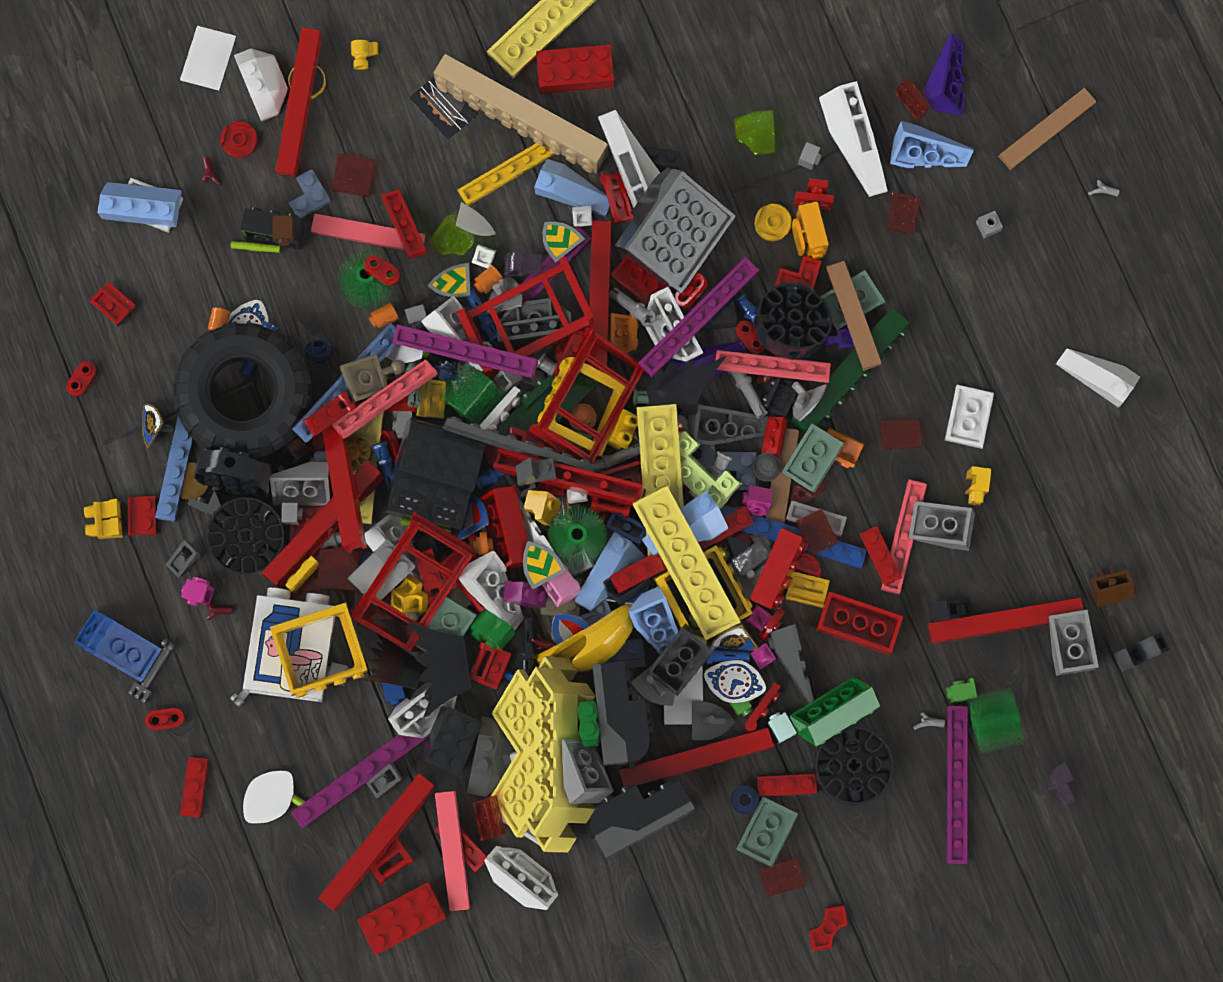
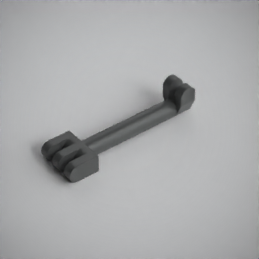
[128,638,176,704]

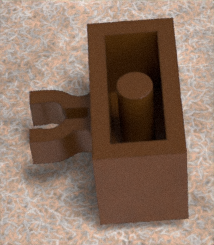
[1091,567,1134,607]

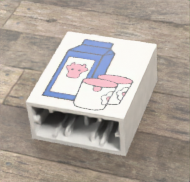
[243,588,335,702]

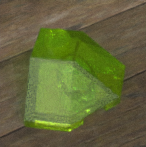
[734,110,775,154]
[429,211,474,256]

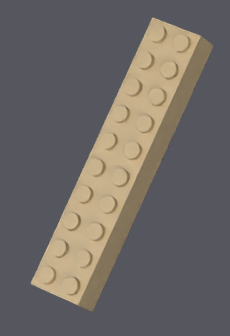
[433,54,608,174]

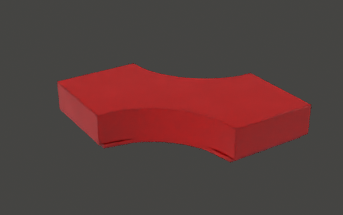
[809,905,848,951]

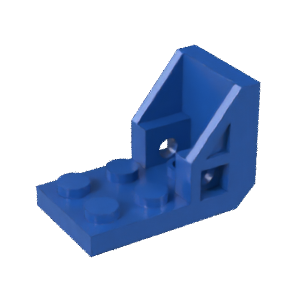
[74,610,162,682]

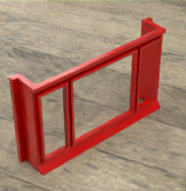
[457,256,595,374]
[528,327,644,464]
[349,511,474,652]

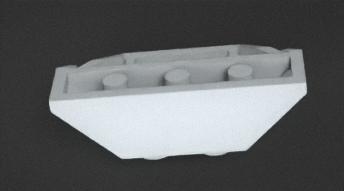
[234,49,288,122]
[645,287,703,362]
[388,683,457,738]
[484,846,558,910]

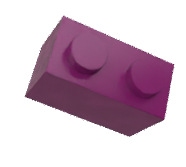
[503,582,547,608]

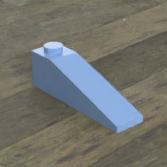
[890,121,974,168]
[534,159,610,217]
[642,491,728,556]
[574,532,645,611]
[628,586,678,655]

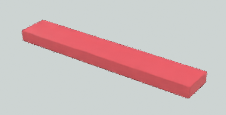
[311,214,425,251]
[715,350,831,383]
[332,359,438,439]
[881,479,927,595]
[435,790,470,911]

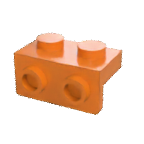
[608,313,639,354]
[827,428,864,468]

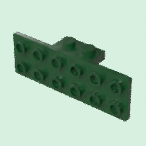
[496,372,600,441]

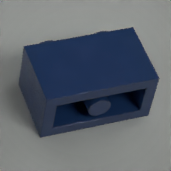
[605,513,646,547]

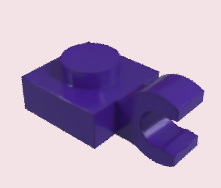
[824,328,855,350]

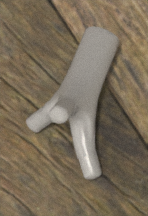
[1088,180,1120,197]
[913,712,945,730]

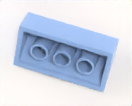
[97,182,182,227]

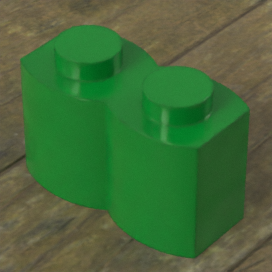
[469,609,516,650]
[578,701,601,747]

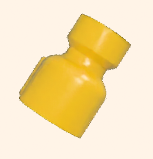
[351,40,379,70]

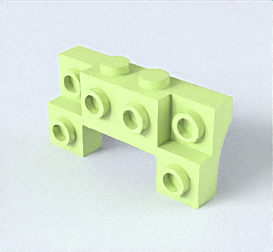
[679,431,742,510]

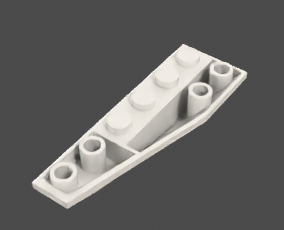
[819,81,887,197]
[598,110,660,208]

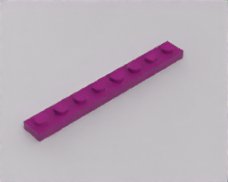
[638,257,759,377]
[392,325,538,378]
[947,706,968,864]
[291,734,429,829]

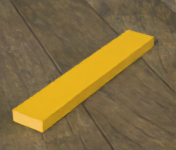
[458,144,555,206]

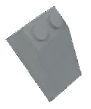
[270,462,333,506]
[909,501,975,551]
[348,537,416,605]
[1049,610,1099,676]
[562,739,613,804]

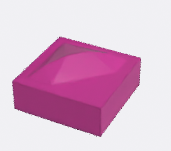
[745,604,772,632]
[750,643,776,670]

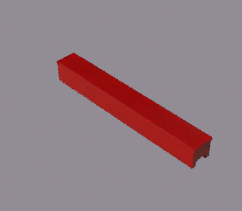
[275,28,322,178]
[588,221,611,371]
[322,424,367,553]
[493,448,647,507]
[261,460,385,589]
[927,598,1083,644]
[619,728,775,788]
[318,773,436,912]

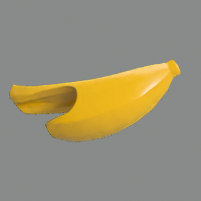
[536,604,634,673]

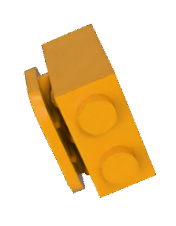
[792,202,829,259]

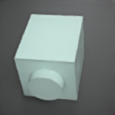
[767,712,797,744]

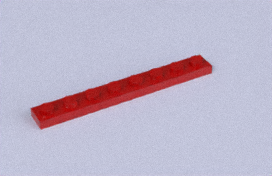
[610,506,754,594]

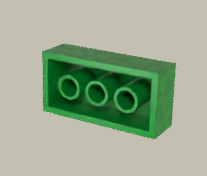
[790,677,880,746]

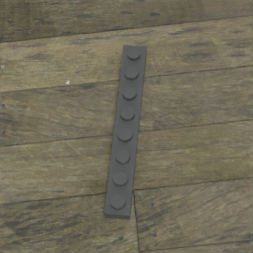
[443,417,595,472]

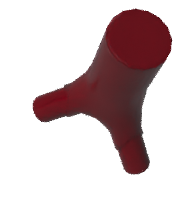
[202,158,221,185]
[207,604,233,620]
[531,633,557,652]

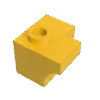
[524,490,561,526]
[391,575,428,614]

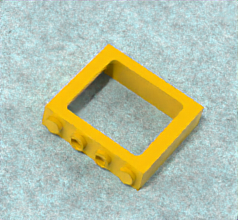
[537,357,625,456]
[653,545,753,638]
[270,603,368,698]

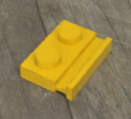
[415,379,446,420]
[285,556,320,594]
[785,571,830,608]

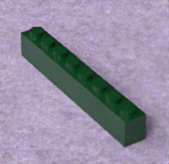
[791,308,909,434]

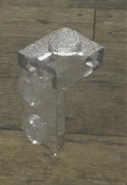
[732,532,771,575]

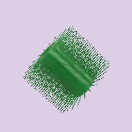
[337,247,395,313]
[438,362,507,425]
[548,505,607,566]
[967,687,1024,753]

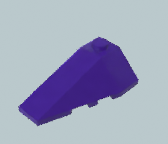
[923,33,965,116]
[667,341,748,379]

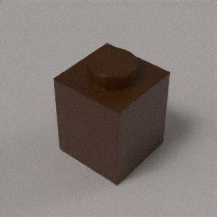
[273,216,294,246]

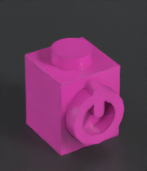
[742,485,772,517]
[181,577,215,607]

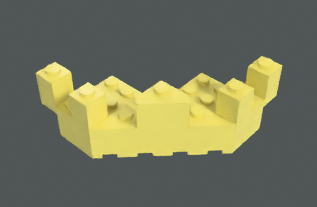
[491,656,596,853]

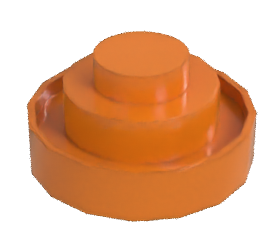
[569,404,596,432]
[473,531,494,556]

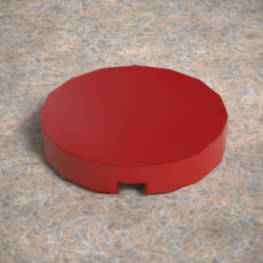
[220,121,258,158]

